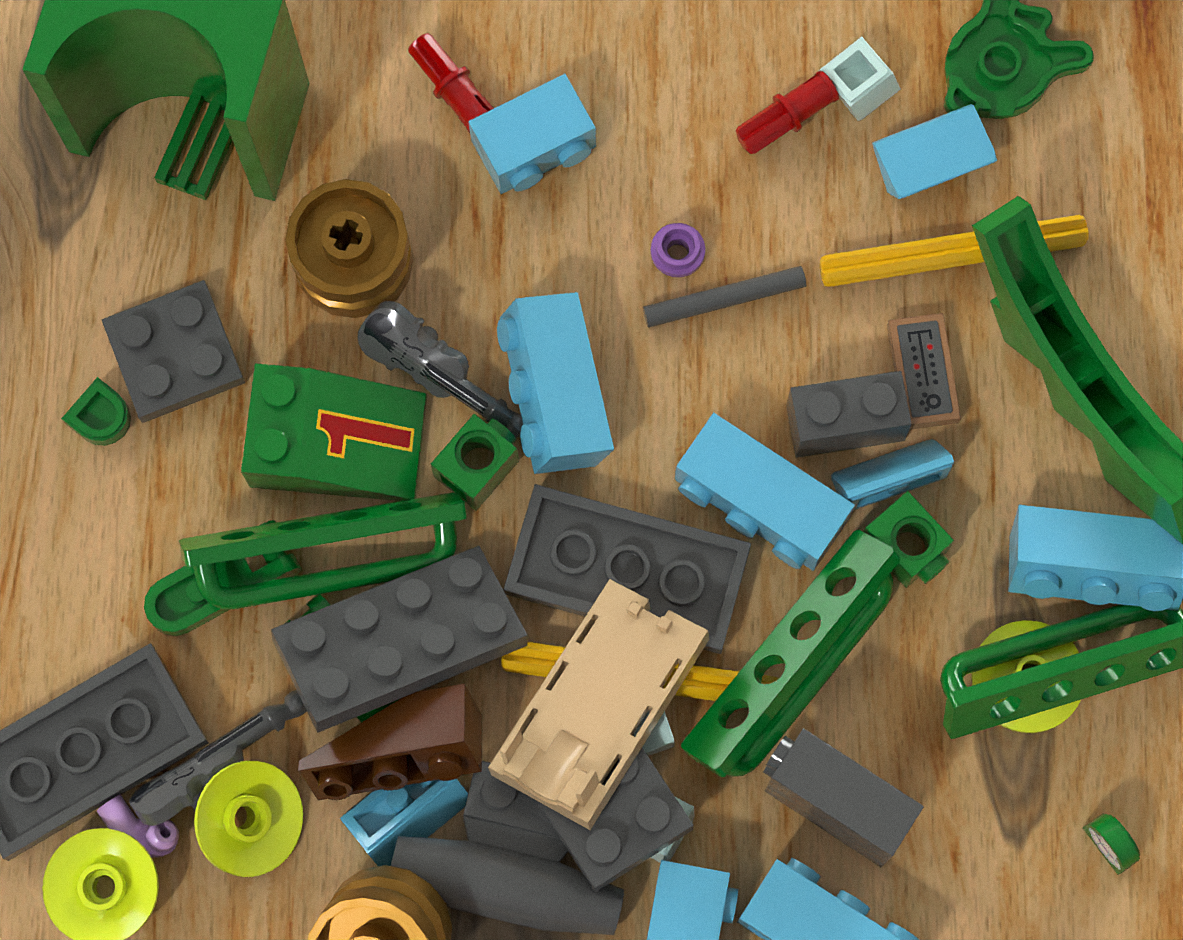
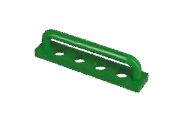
[179,492,467,609]
[681,530,900,777]
[940,604,1183,739]

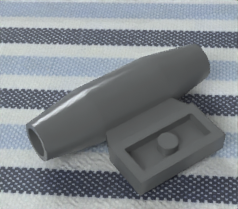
[391,761,624,935]

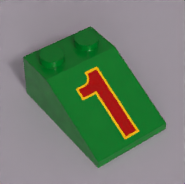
[241,363,427,501]

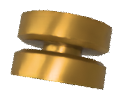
[285,179,413,318]
[308,865,453,940]

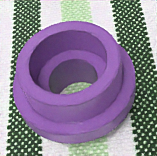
[651,223,705,277]

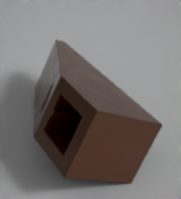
[298,683,482,801]

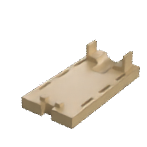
[488,579,709,830]

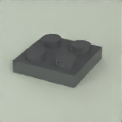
[101,280,245,423]
[536,734,694,893]

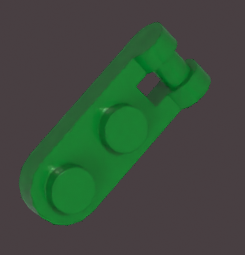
[144,520,302,636]

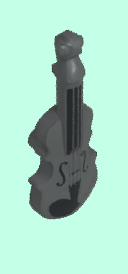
[358,301,523,438]
[129,690,307,826]

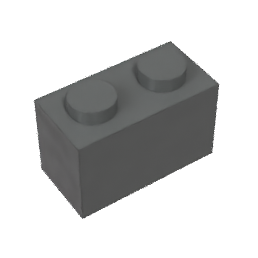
[786,371,912,458]

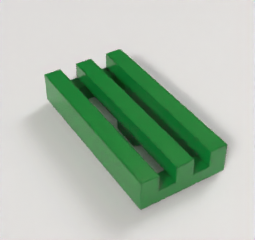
[154,93,232,200]

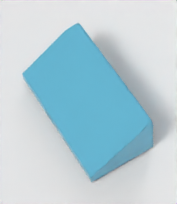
[872,104,997,199]
[831,439,954,510]
[340,779,468,866]

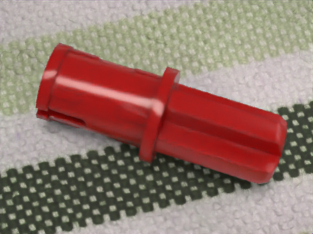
[408,33,494,133]
[735,70,839,154]

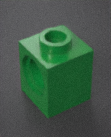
[431,414,519,511]
[864,491,954,588]

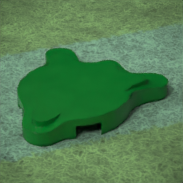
[944,0,1094,119]

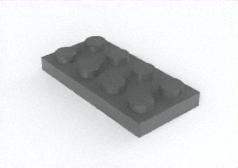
[503,484,751,654]
[271,546,528,733]
[0,643,209,861]

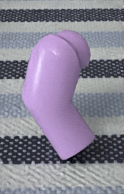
[97,795,179,857]

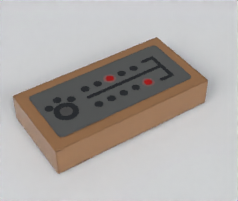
[887,313,961,430]

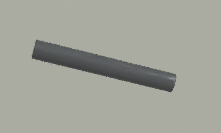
[643,266,807,328]

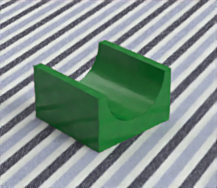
[22,0,310,201]

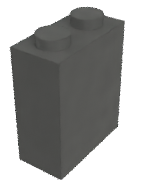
[763,728,924,867]

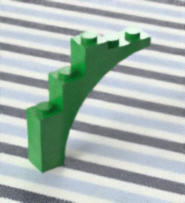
[972,196,1183,544]

